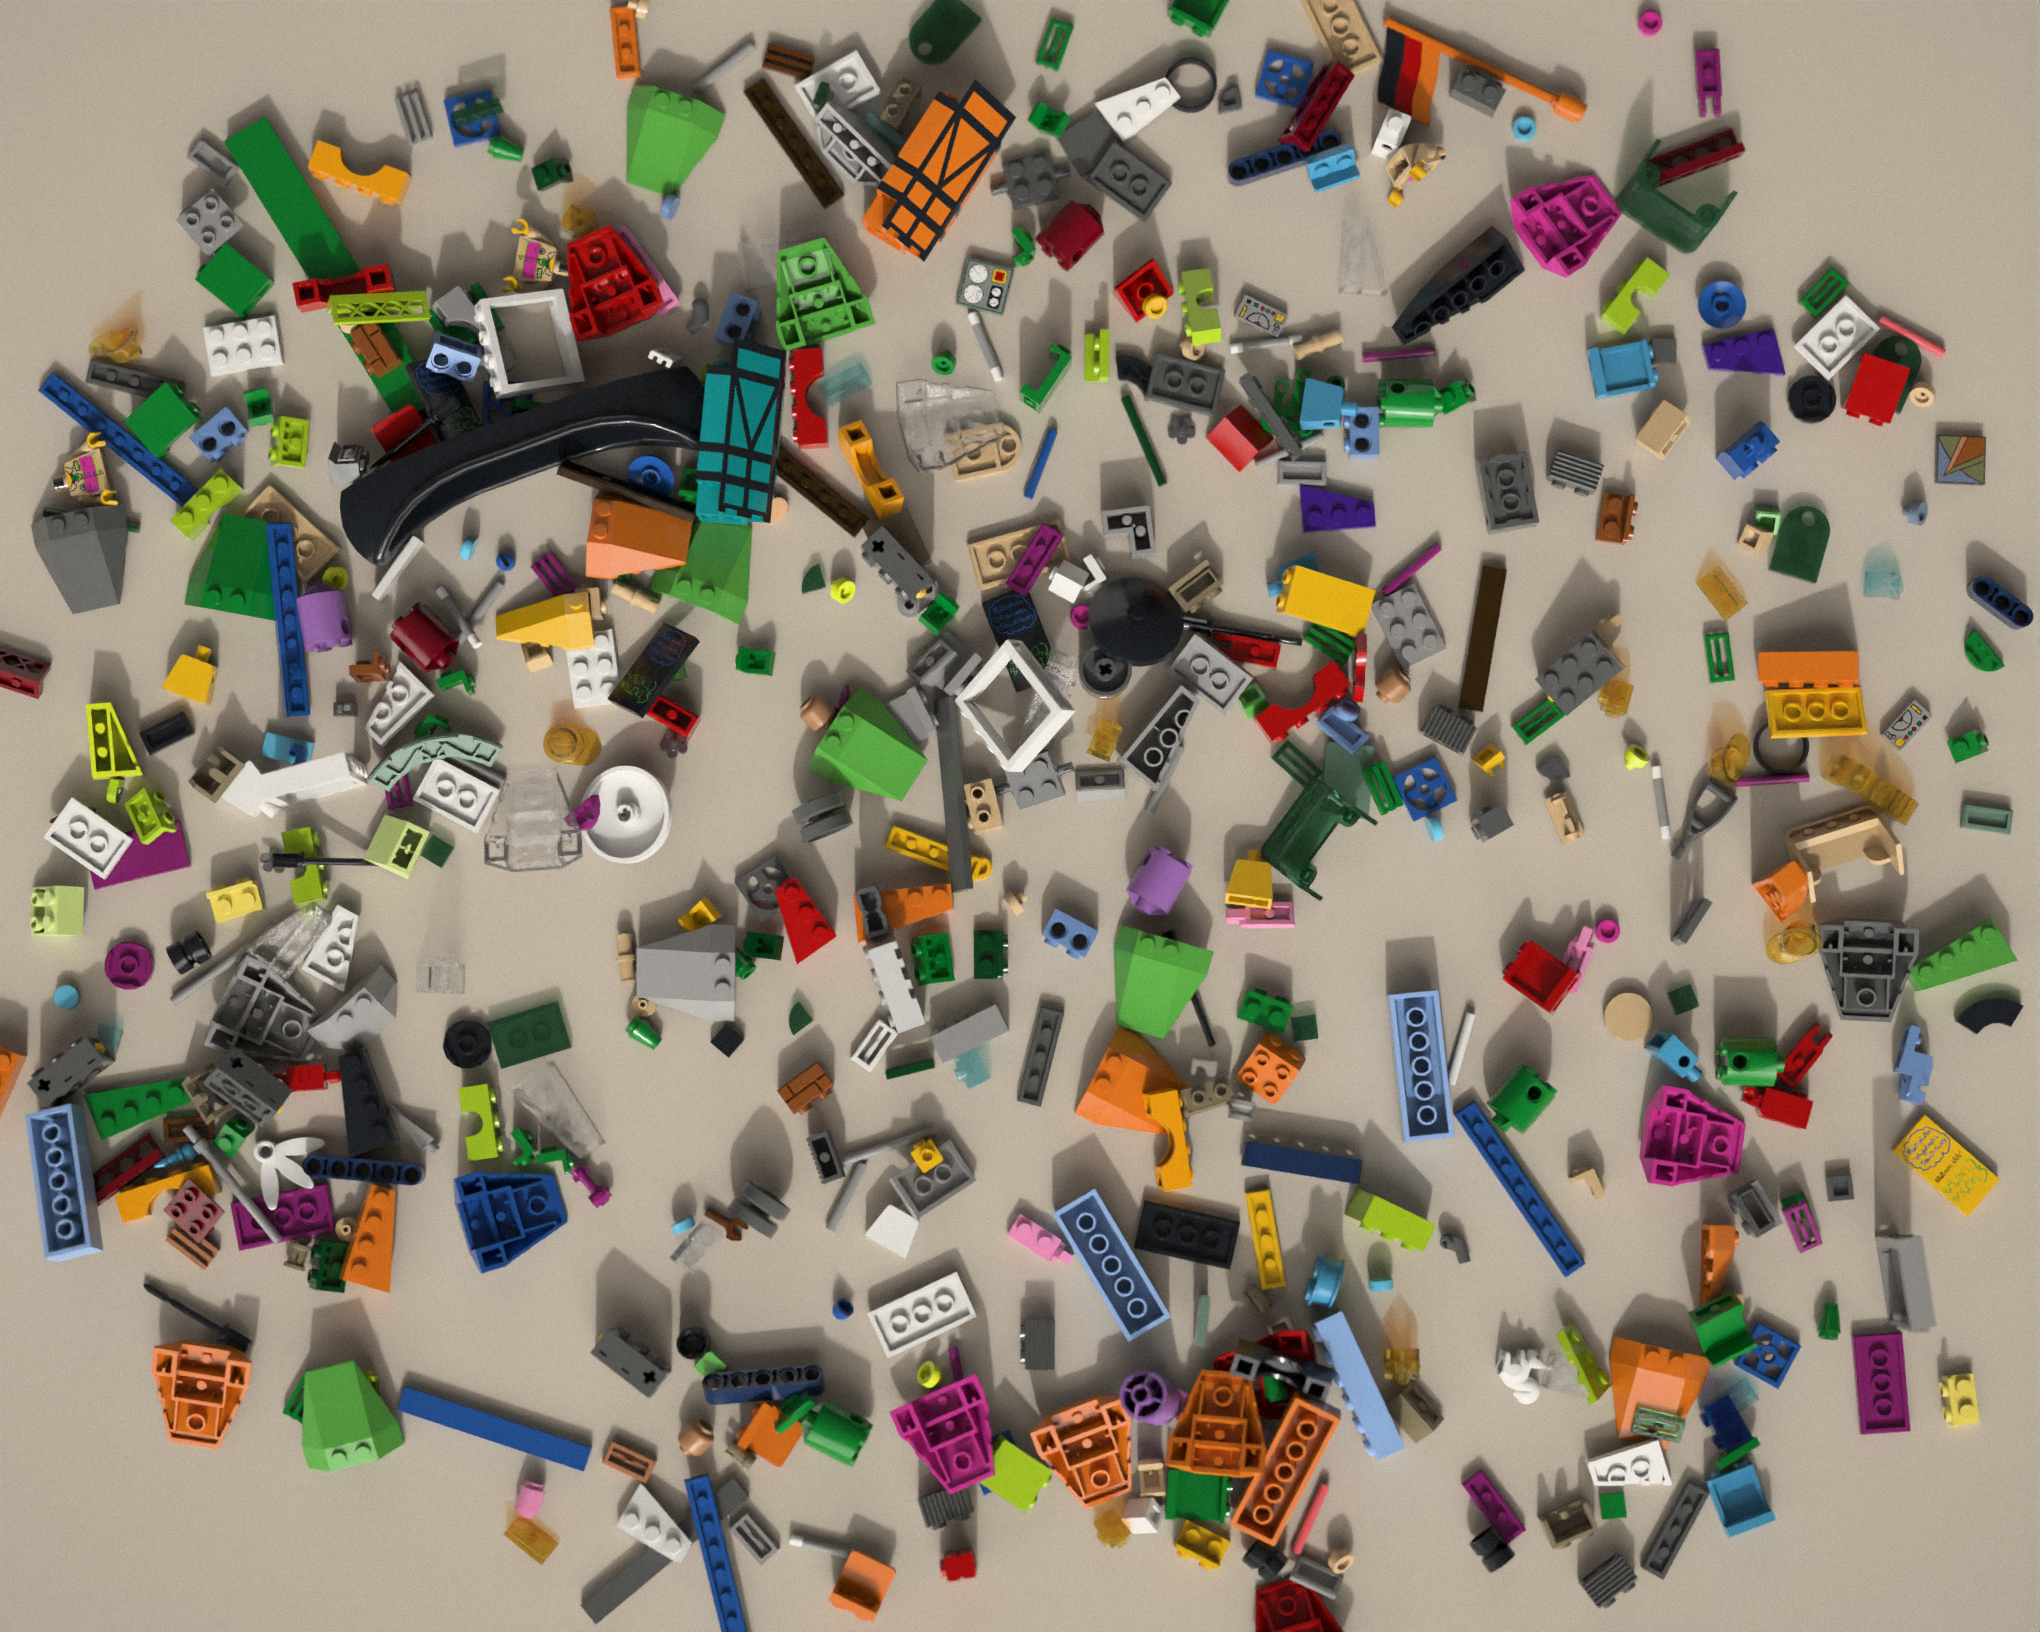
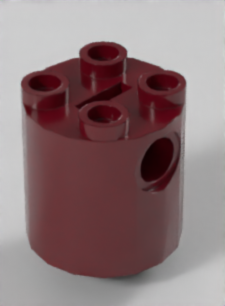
[1035,200,1105,272]
[390,602,459,673]

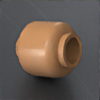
[1375,668,1411,704]
[799,695,836,731]
[678,1419,714,1456]

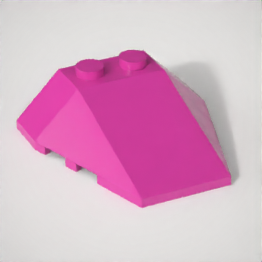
[1510,175,1622,278]
[1639,1085,1746,1187]
[889,1373,995,1494]

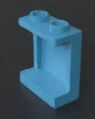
[1586,338,1658,400]
[1704,1460,1776,1537]

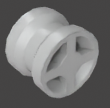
[1228,1098,1255,1122]

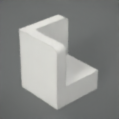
[1121,1497,1165,1534]

